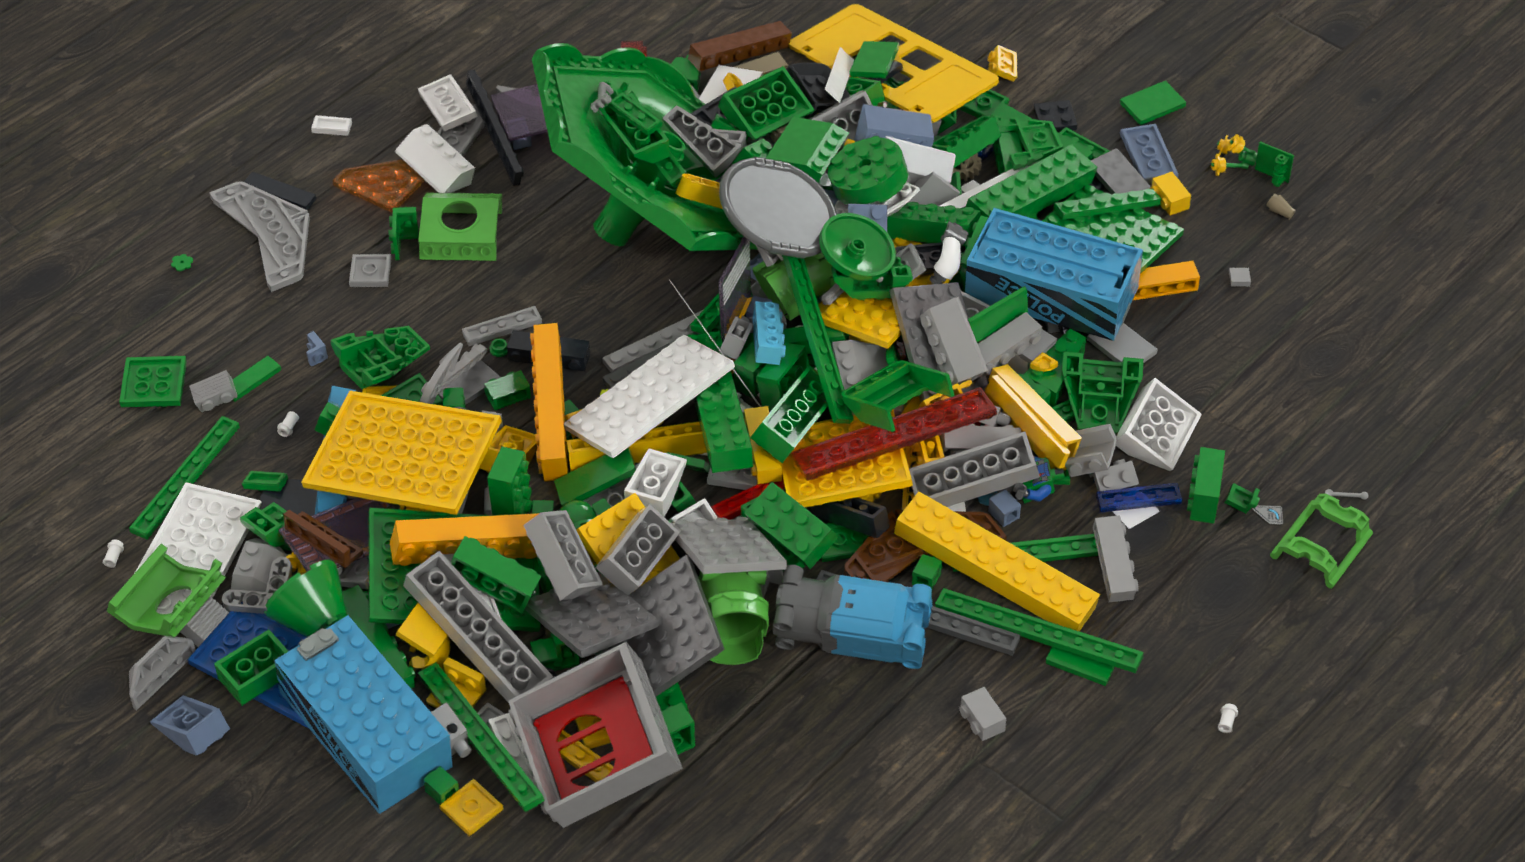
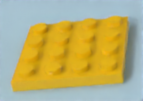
[576,493,680,589]

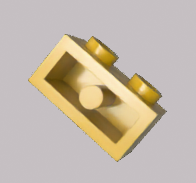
[912,427,944,466]

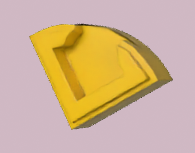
[1030,352,1058,372]

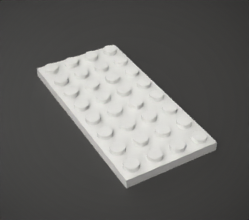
[564,335,735,458]
[135,483,262,614]

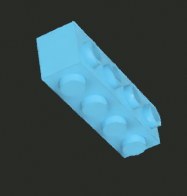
[752,301,786,365]

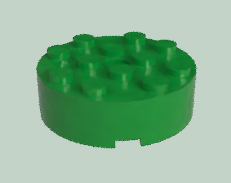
[828,136,908,205]

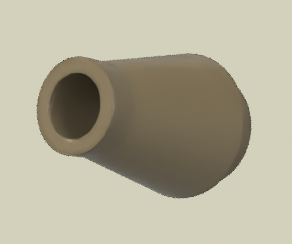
[1266,194,1296,219]

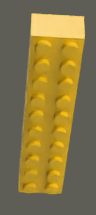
[894,491,1100,631]

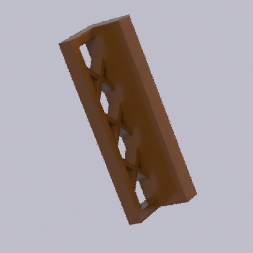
[283,509,363,568]

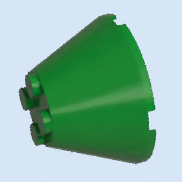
[264,560,347,637]

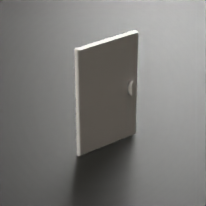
[699,65,763,104]

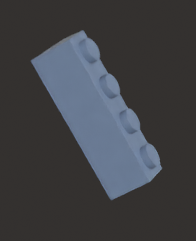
[854,104,934,148]

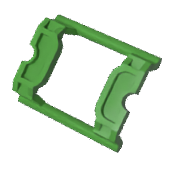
[1270,494,1373,589]

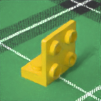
[426,657,486,708]

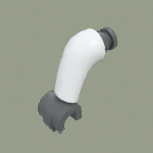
[929,221,968,284]

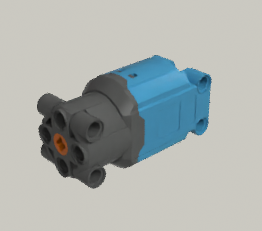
[773,565,933,669]

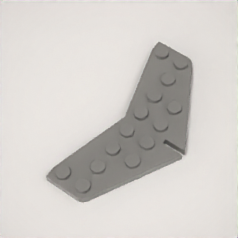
[209,181,310,292]

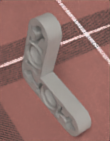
[222,557,292,614]

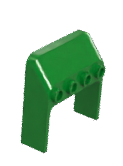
[841,360,955,432]

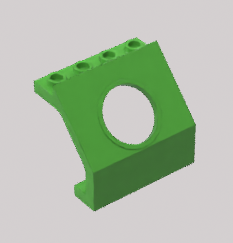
[418,193,502,261]
[107,543,226,638]

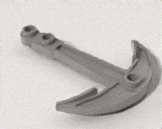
[420,342,487,404]

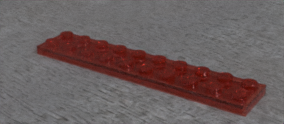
[791,387,997,481]

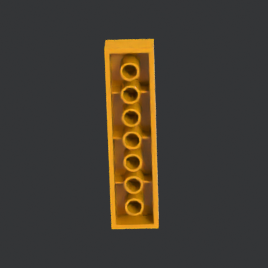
[530,323,568,482]
[390,513,540,566]

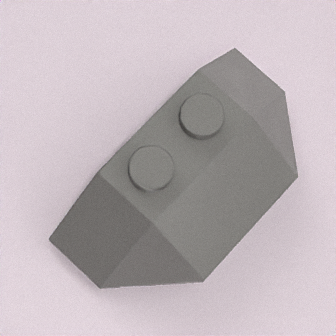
[229,538,288,606]
[129,636,196,710]

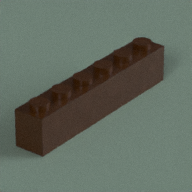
[688,21,792,71]

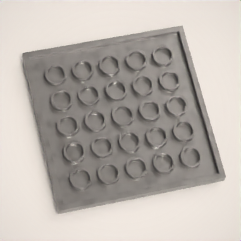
[594,555,725,706]

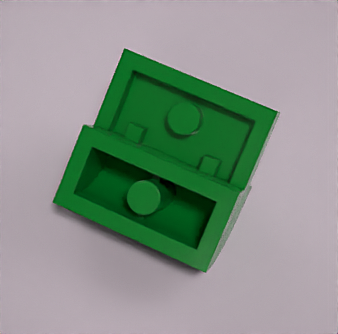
[240,502,287,547]

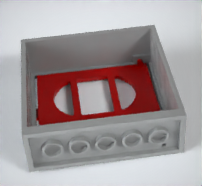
[508,642,683,828]

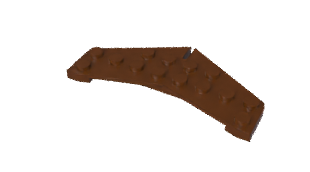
[844,509,1007,582]

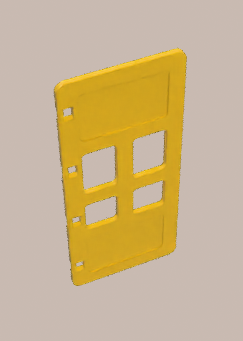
[789,4,999,123]

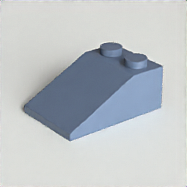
[150,695,230,756]

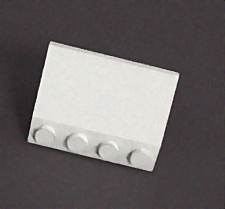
[1116,378,1202,471]

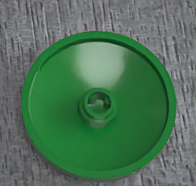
[819,213,896,281]

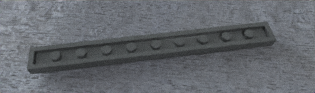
[817,570,1020,656]

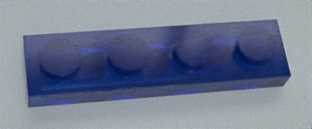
[1096,483,1182,513]

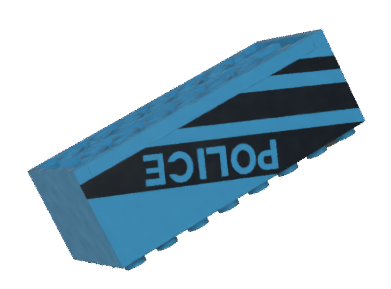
[965,208,1143,341]
[274,615,453,814]

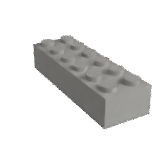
[909,431,1040,507]

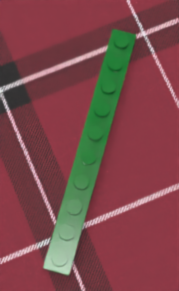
[782,255,854,424]
[935,588,1143,673]
[418,662,545,812]

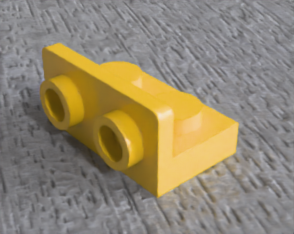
[988,45,1017,82]

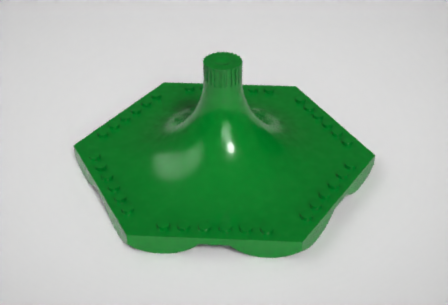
[532,43,757,251]

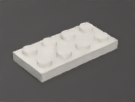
[418,74,478,131]

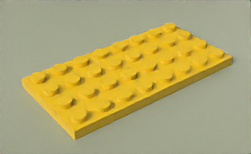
[821,237,961,349]

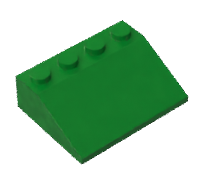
[718,66,815,141]
[766,117,849,183]

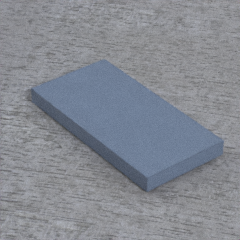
[1120,124,1178,183]

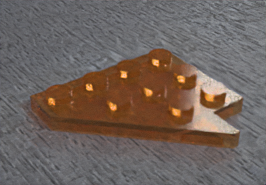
[332,159,426,213]

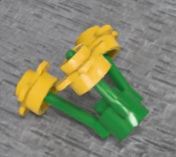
[1211,134,1257,176]

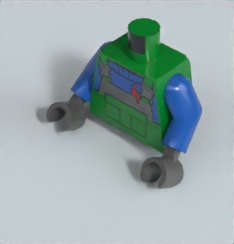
[1013,456,1065,503]

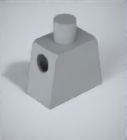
[431,703,471,758]

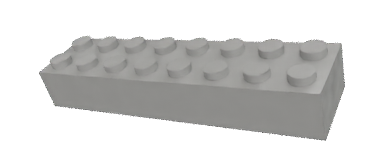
[403,551,553,703]

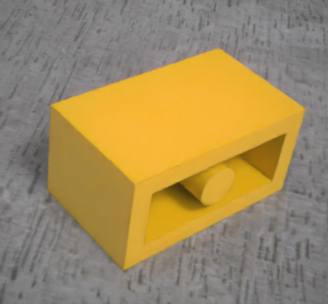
[1150,172,1191,215]

